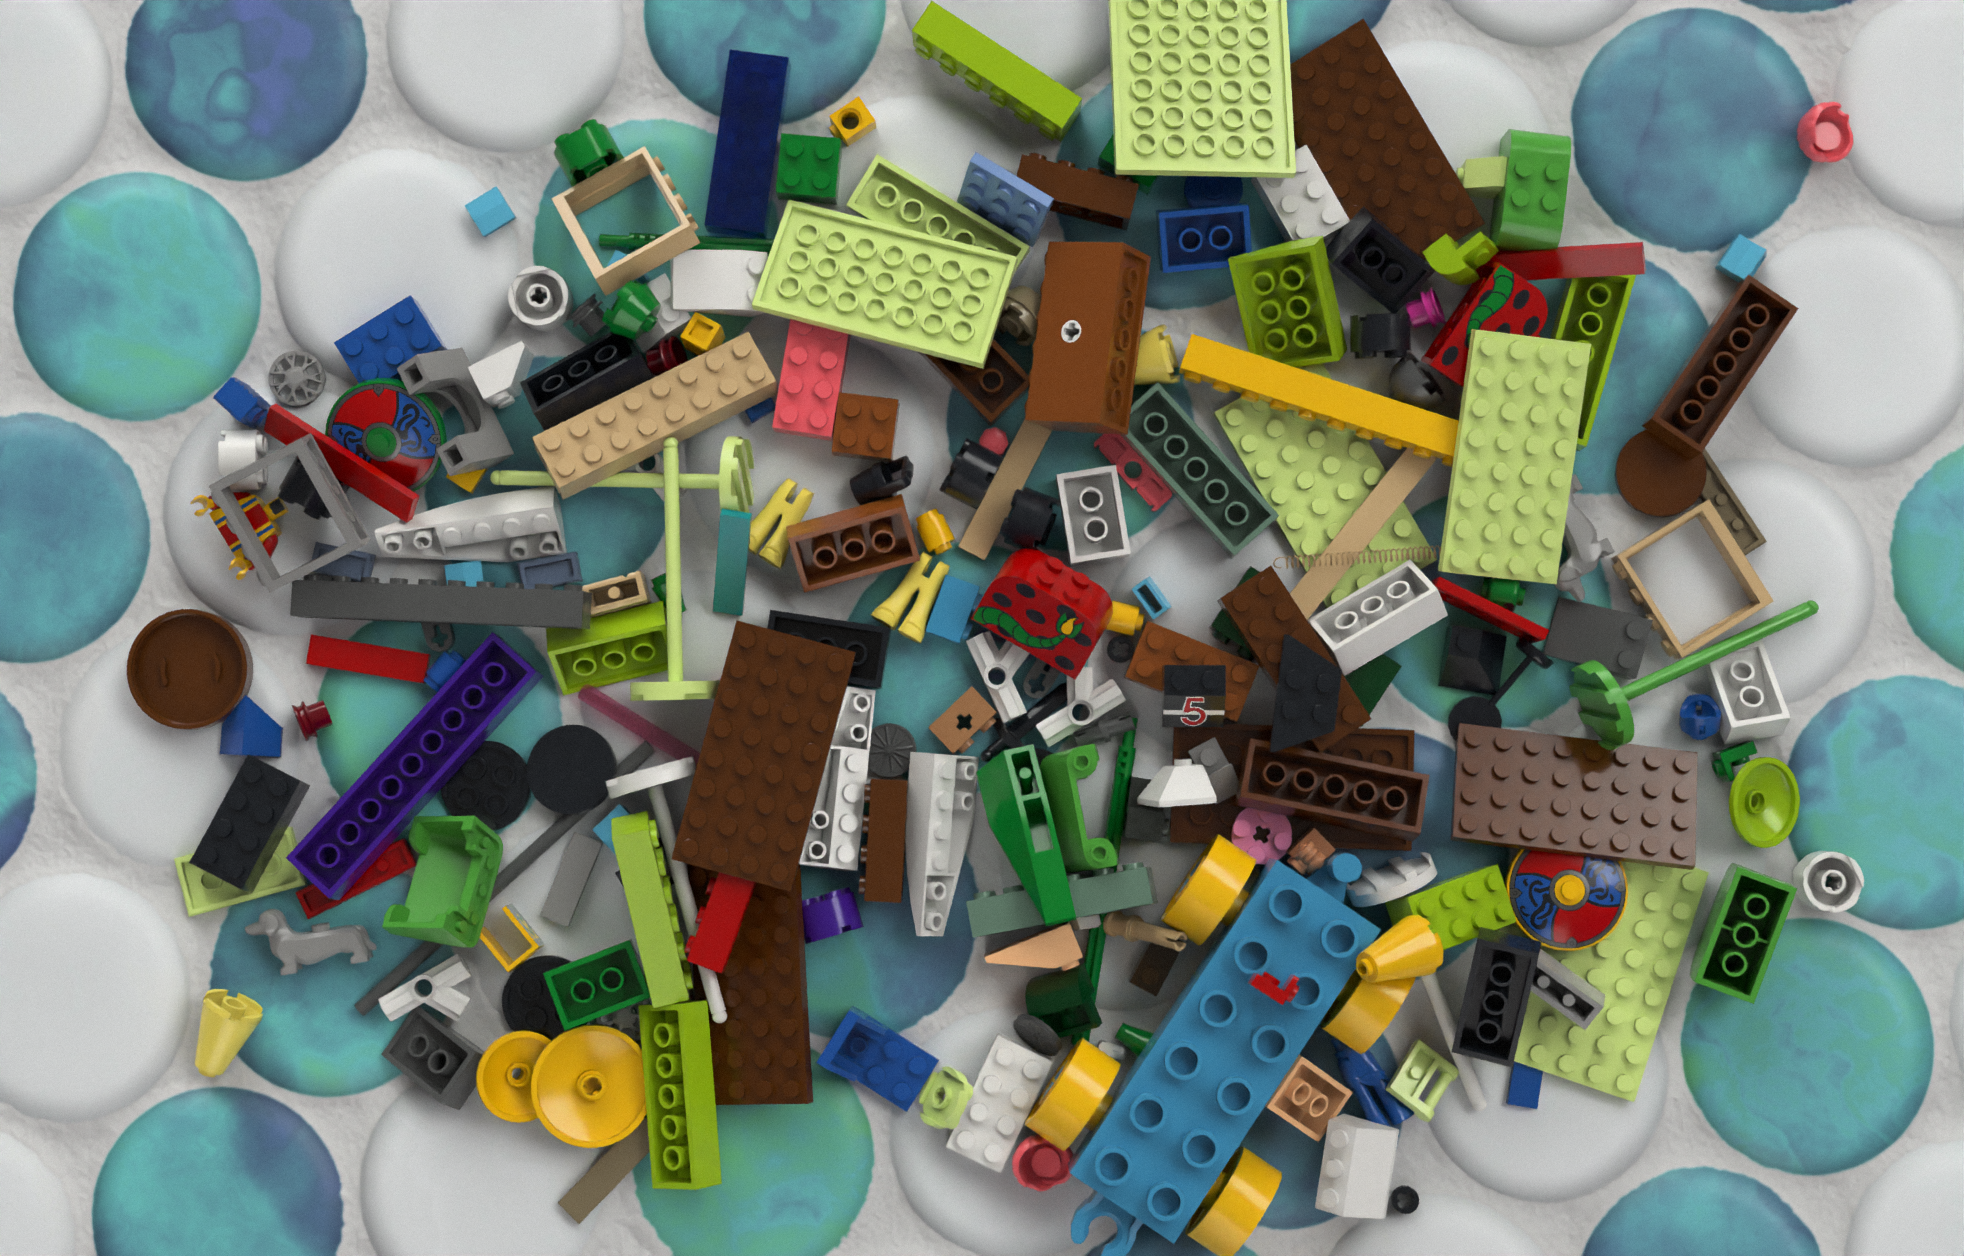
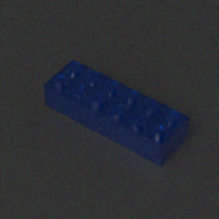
[704,49,791,239]

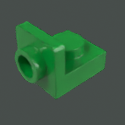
[1711,741,1758,782]

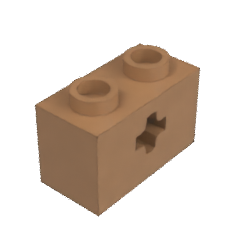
[928,686,997,754]

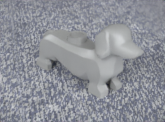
[1554,474,1615,602]
[245,909,377,976]

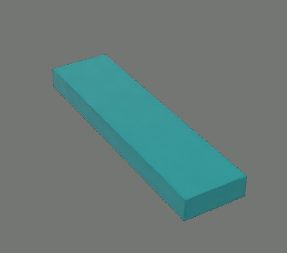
[713,509,752,616]

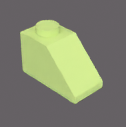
[1456,156,1507,199]

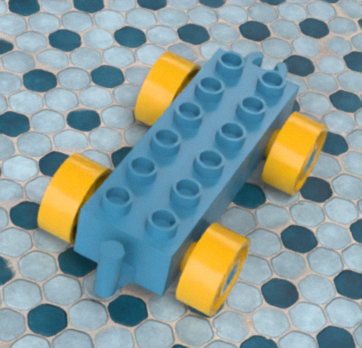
[1025,834,1416,1256]

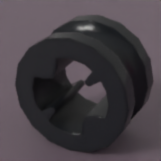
[1107,636,1134,663]
[1391,1185,1419,1214]

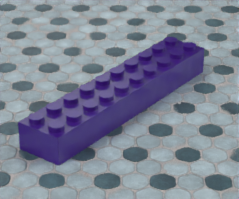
[286,632,544,900]

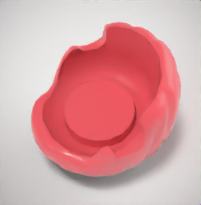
[1797,101,1853,163]
[1012,1134,1073,1192]

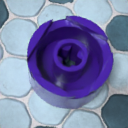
[802,887,864,944]

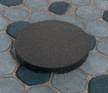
[527,724,617,815]
[441,741,532,830]
[502,955,588,1041]

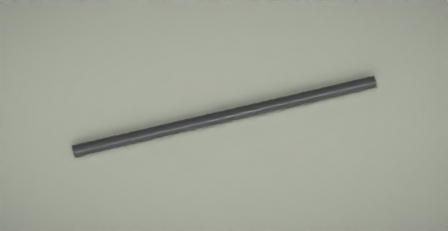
[354,740,656,1016]

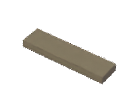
[1699,449,1767,555]
[558,1116,650,1224]

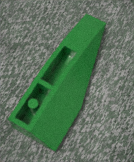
[976,744,1076,926]

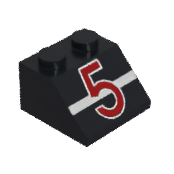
[1162,665,1226,727]

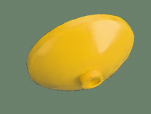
[476,1031,551,1123]

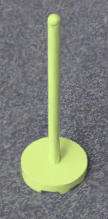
[490,436,754,513]
[630,437,720,701]

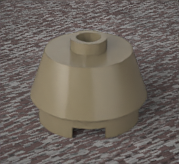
[997,286,1041,346]

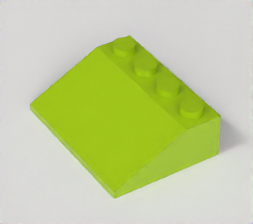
[1228,236,1347,367]

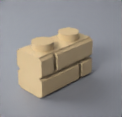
[582,571,652,617]

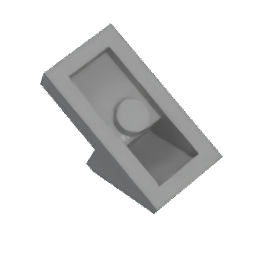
[1187,737,1239,805]

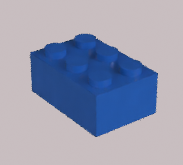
[1156,202,1252,273]
[334,295,448,383]

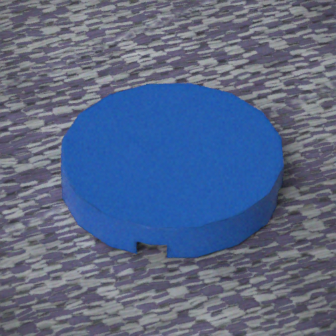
[1184,176,1243,207]

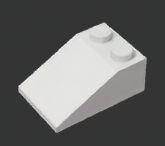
[670,250,768,317]
[1705,640,1791,745]

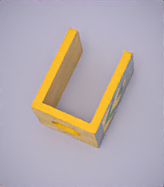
[480,904,545,972]

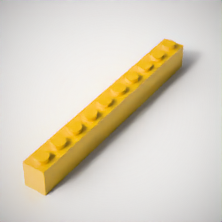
[1179,334,1459,467]

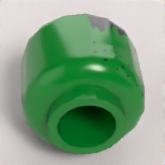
[1480,577,1526,612]

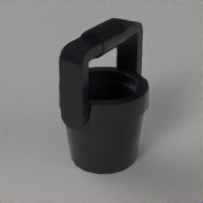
[850,456,914,505]

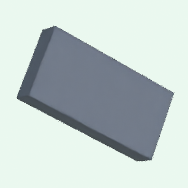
[312,542,376,582]
[517,551,583,589]

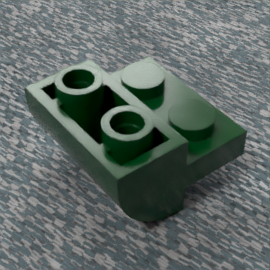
[1025,963,1102,1038]

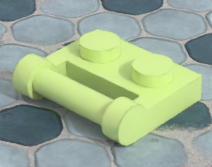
[1385,1039,1459,1122]

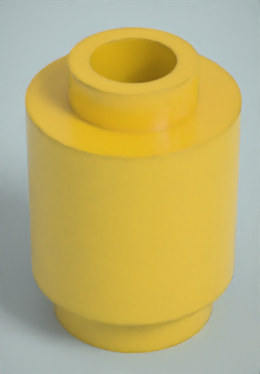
[915,508,955,555]
[1106,600,1145,636]

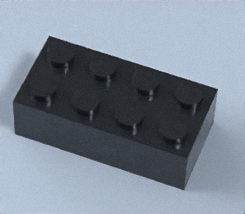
[520,332,654,431]
[767,610,891,689]
[189,755,310,893]
[1451,927,1542,1067]

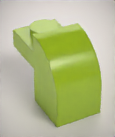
[1423,231,1499,285]

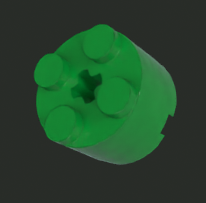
[554,119,624,187]

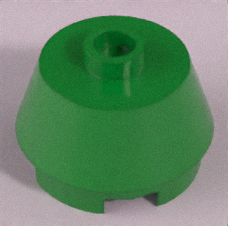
[602,280,661,340]

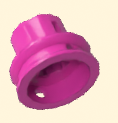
[1406,287,1446,329]

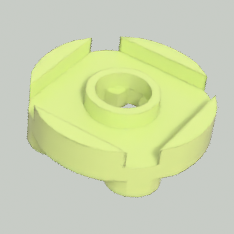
[919,1066,973,1129]

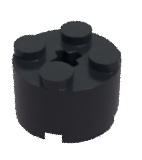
[1350,313,1411,359]
[939,438,1004,510]
[278,456,350,520]
[1000,487,1060,551]

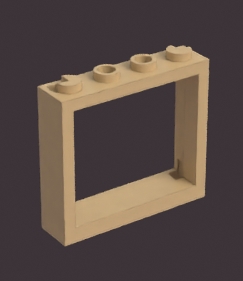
[551,146,700,296]
[1611,499,1773,659]

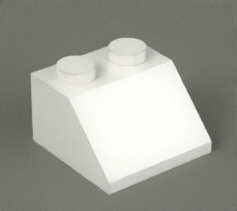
[468,341,534,409]

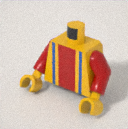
[190,492,289,580]

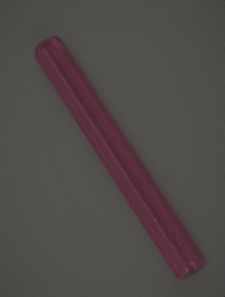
[578,684,700,767]

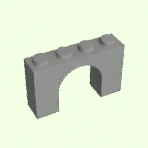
[397,348,514,476]

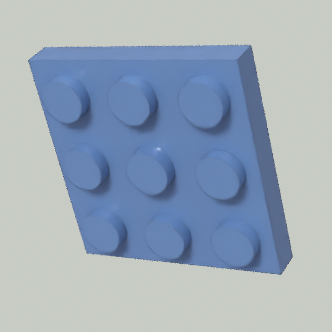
[957,152,1054,247]

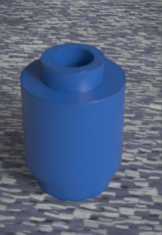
[423,650,466,692]

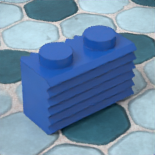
[213,377,272,429]

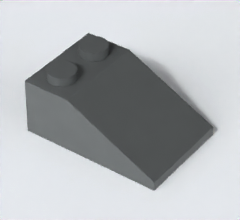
[1543,597,1653,680]
[381,1006,484,1110]

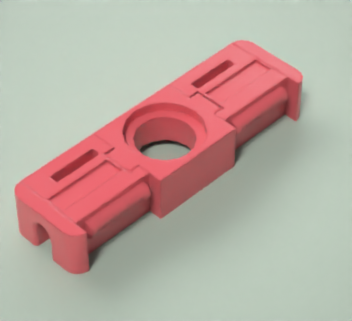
[1094,434,1172,512]

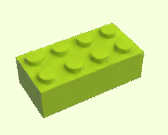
[1385,864,1516,950]

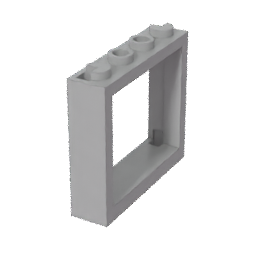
[209,433,371,593]

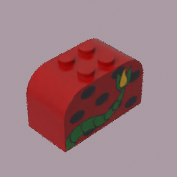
[1420,260,1548,387]
[971,548,1113,680]

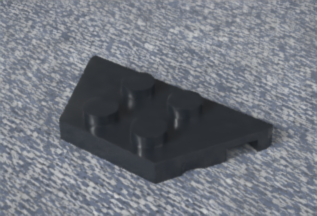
[1269,634,1342,752]

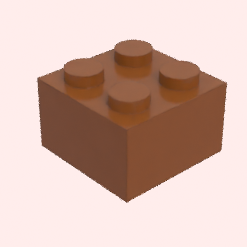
[832,392,900,462]

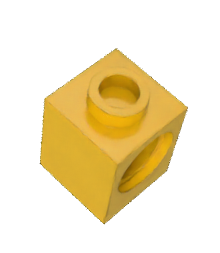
[828,96,877,147]
[680,312,726,356]

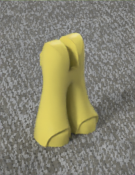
[749,478,814,569]
[871,552,950,644]

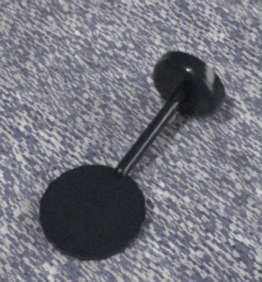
[1448,636,1554,741]

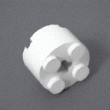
[508,266,573,331]
[218,430,268,490]
[1792,851,1864,913]

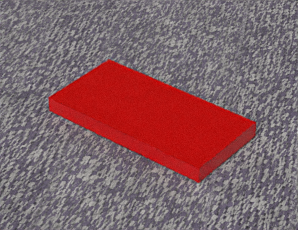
[1431,577,1549,644]

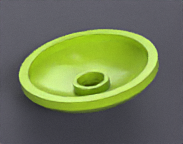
[1729,757,1800,848]

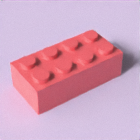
[772,319,851,441]

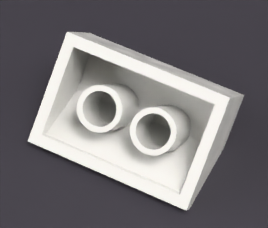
[1315,1114,1399,1219]

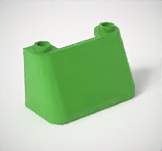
[1040,744,1119,873]
[382,816,503,948]

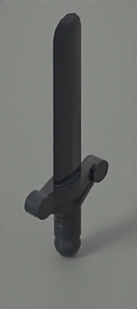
[981,683,1067,762]

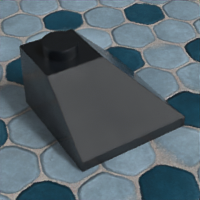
[1438,625,1507,695]

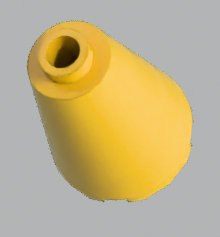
[1356,915,1444,982]

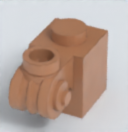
[1286,827,1335,876]

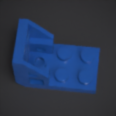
[816,1006,939,1112]

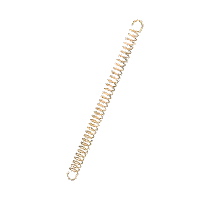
[1273,545,1441,569]

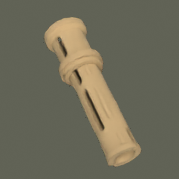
[1103,911,1187,951]

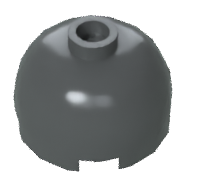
[1389,352,1446,411]

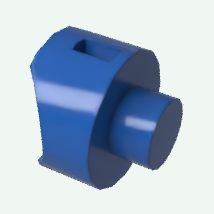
[1679,694,1721,740]

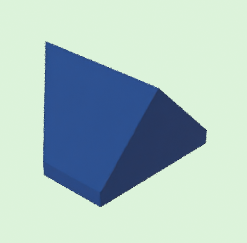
[220,695,283,757]

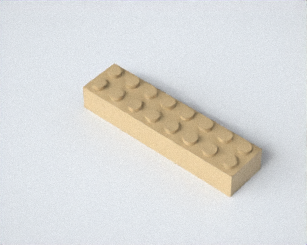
[532,332,777,500]

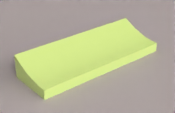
[846,154,1030,276]

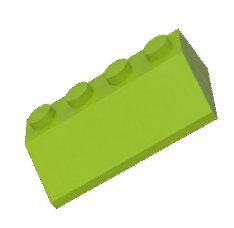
[546,601,668,695]

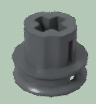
[566,293,606,337]

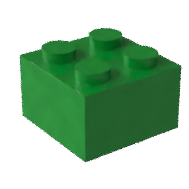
[776,133,843,205]

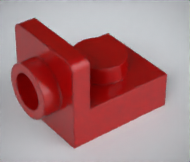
[1248,971,1300,1005]

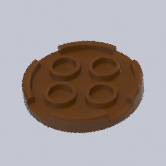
[1614,430,1707,517]

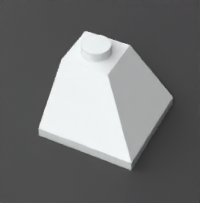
[614,273,691,354]
[1137,759,1217,807]

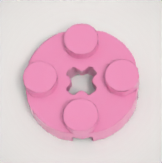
[1231,808,1292,865]

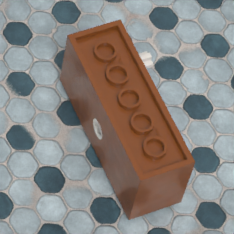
[1025,241,1151,435]

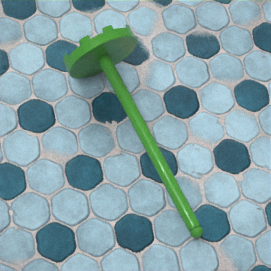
[1569,600,1819,750]

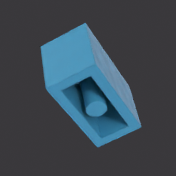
[925,575,983,645]

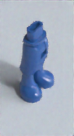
[1331,1038,1414,1127]

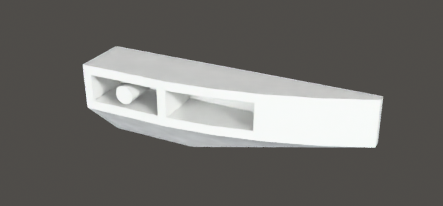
[375,486,567,562]
[799,686,876,871]
[905,752,979,936]

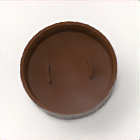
[127,609,253,730]

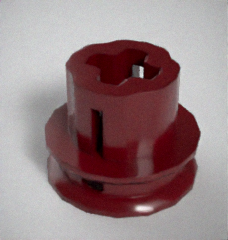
[646,336,688,376]
[292,700,333,741]

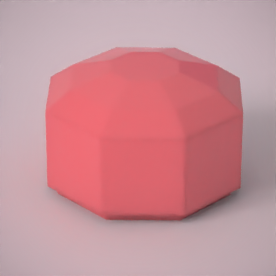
[979,427,1009,455]

